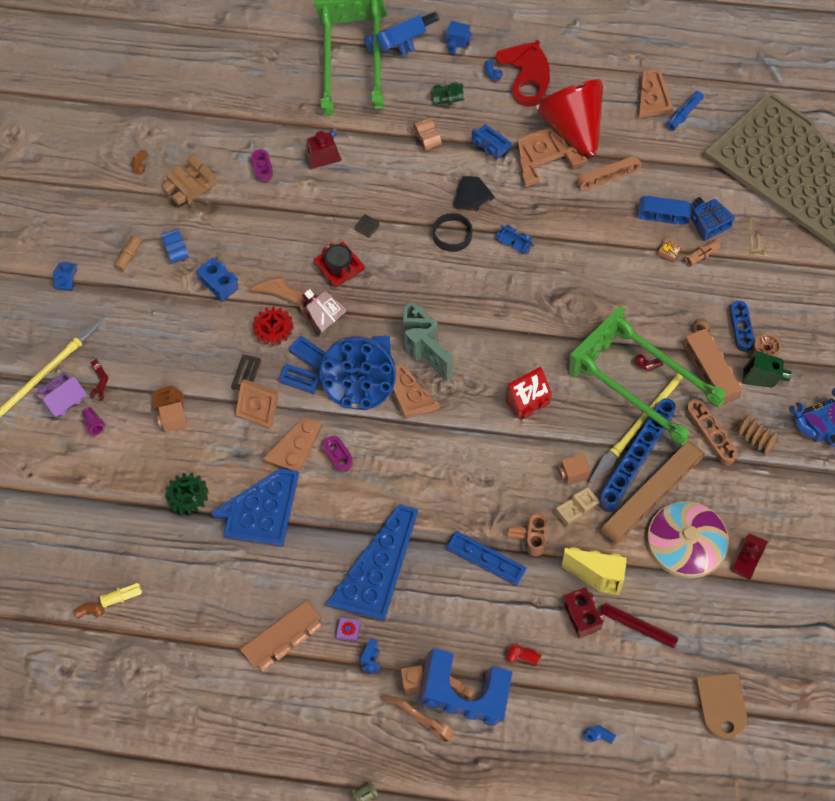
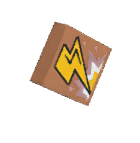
[658,238,682,262]

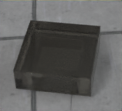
[354,214,380,238]

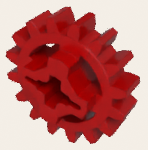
[252,306,294,346]

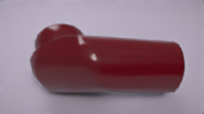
[635,354,664,371]

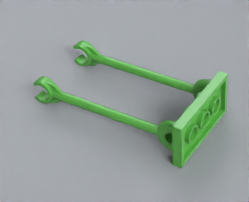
[314,0,387,115]
[569,306,727,446]

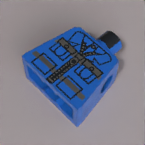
[691,197,735,241]

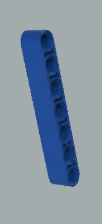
[600,398,676,512]

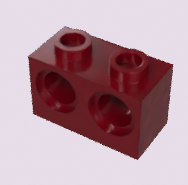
[562,587,604,639]

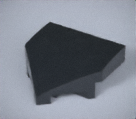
[454,176,495,211]

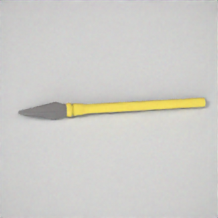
[0,316,106,417]
[589,374,683,482]

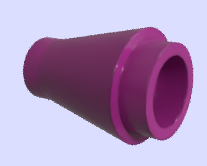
[82,407,105,435]

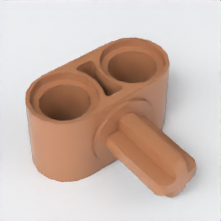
[507,514,548,556]

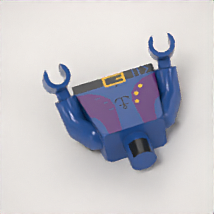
[789,388,835,447]

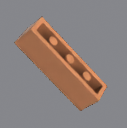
[683,329,742,405]

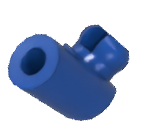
[485,60,503,81]
[584,725,616,744]

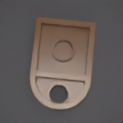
[696,673,747,740]

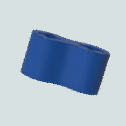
[161,229,189,264]

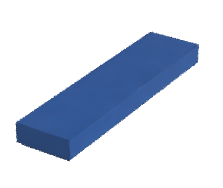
[446,531,527,586]

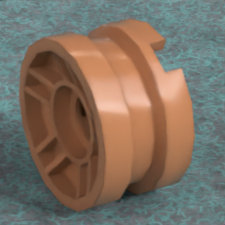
[752,334,781,357]

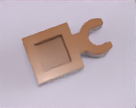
[450,676,475,701]

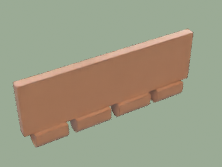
[240,600,323,672]

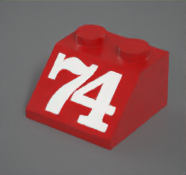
[506,366,552,419]

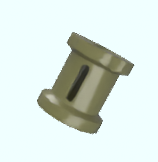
[351,781,379,801]

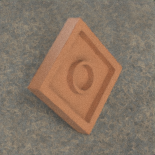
[235,379,279,428]

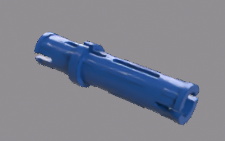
[666,91,704,131]

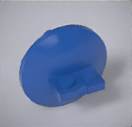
[320,336,396,410]

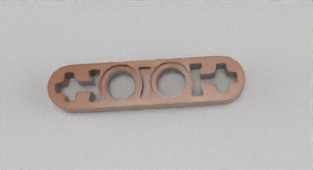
[576,156,642,190]
[687,400,737,465]

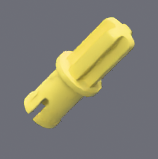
[100,583,142,608]

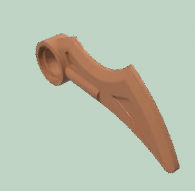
[249,276,308,315]
[380,695,454,742]

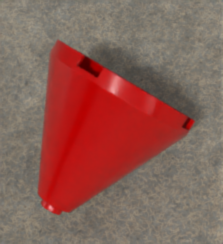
[535,79,604,158]

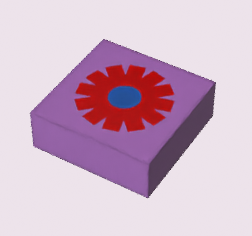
[336,618,361,642]

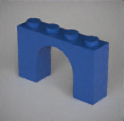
[418,648,513,726]

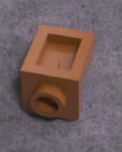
[153,385,184,411]

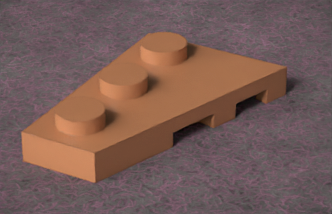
[392,363,440,419]
[262,417,322,474]

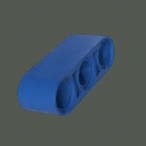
[638,196,691,225]

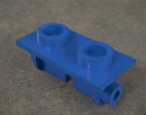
[496,225,534,254]

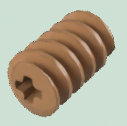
[734,414,778,455]

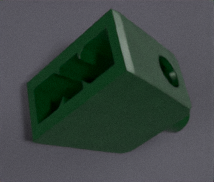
[742,351,792,388]

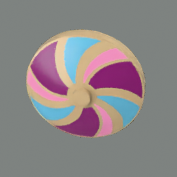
[647,501,729,579]

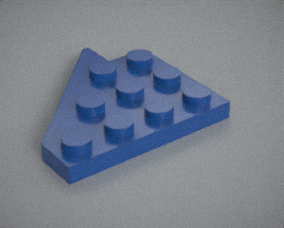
[212,469,300,547]

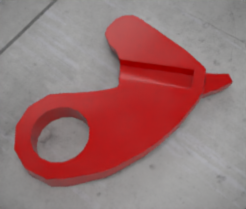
[496,40,550,107]

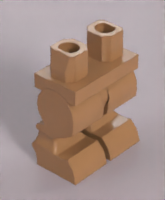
[162,154,217,206]

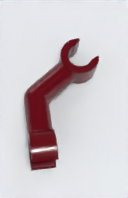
[90,359,109,401]

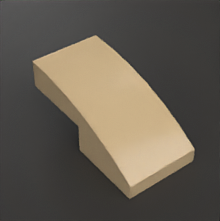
[554,488,600,527]

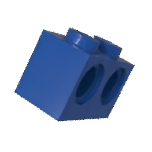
[196,257,239,302]

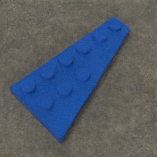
[326,504,418,622]

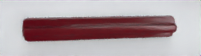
[601,603,679,648]

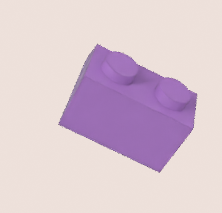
[33,372,87,417]

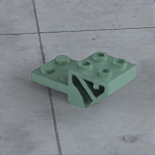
[403,302,453,381]

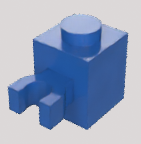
[446,21,472,55]

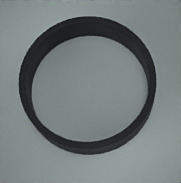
[433,213,472,252]

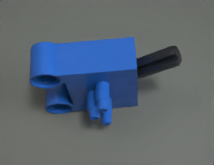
[364,11,440,55]

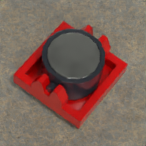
[313,241,364,288]

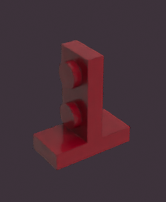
[732,533,768,580]

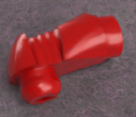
[506,643,541,666]

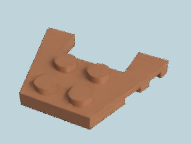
[518,127,588,187]

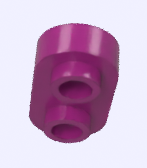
[251,149,273,182]
[323,436,353,472]

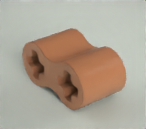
[413,118,442,151]

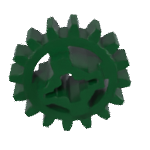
[165,473,209,515]

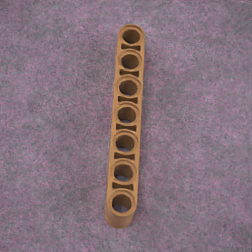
[601,441,705,545]

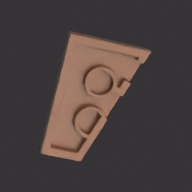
[639,68,673,118]

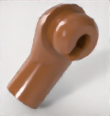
[132,150,148,174]
[73,602,105,619]

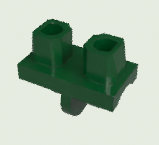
[432,82,464,106]

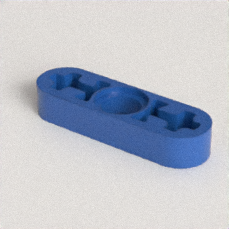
[730,301,754,352]

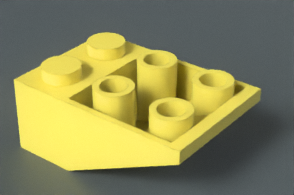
[561,547,627,595]

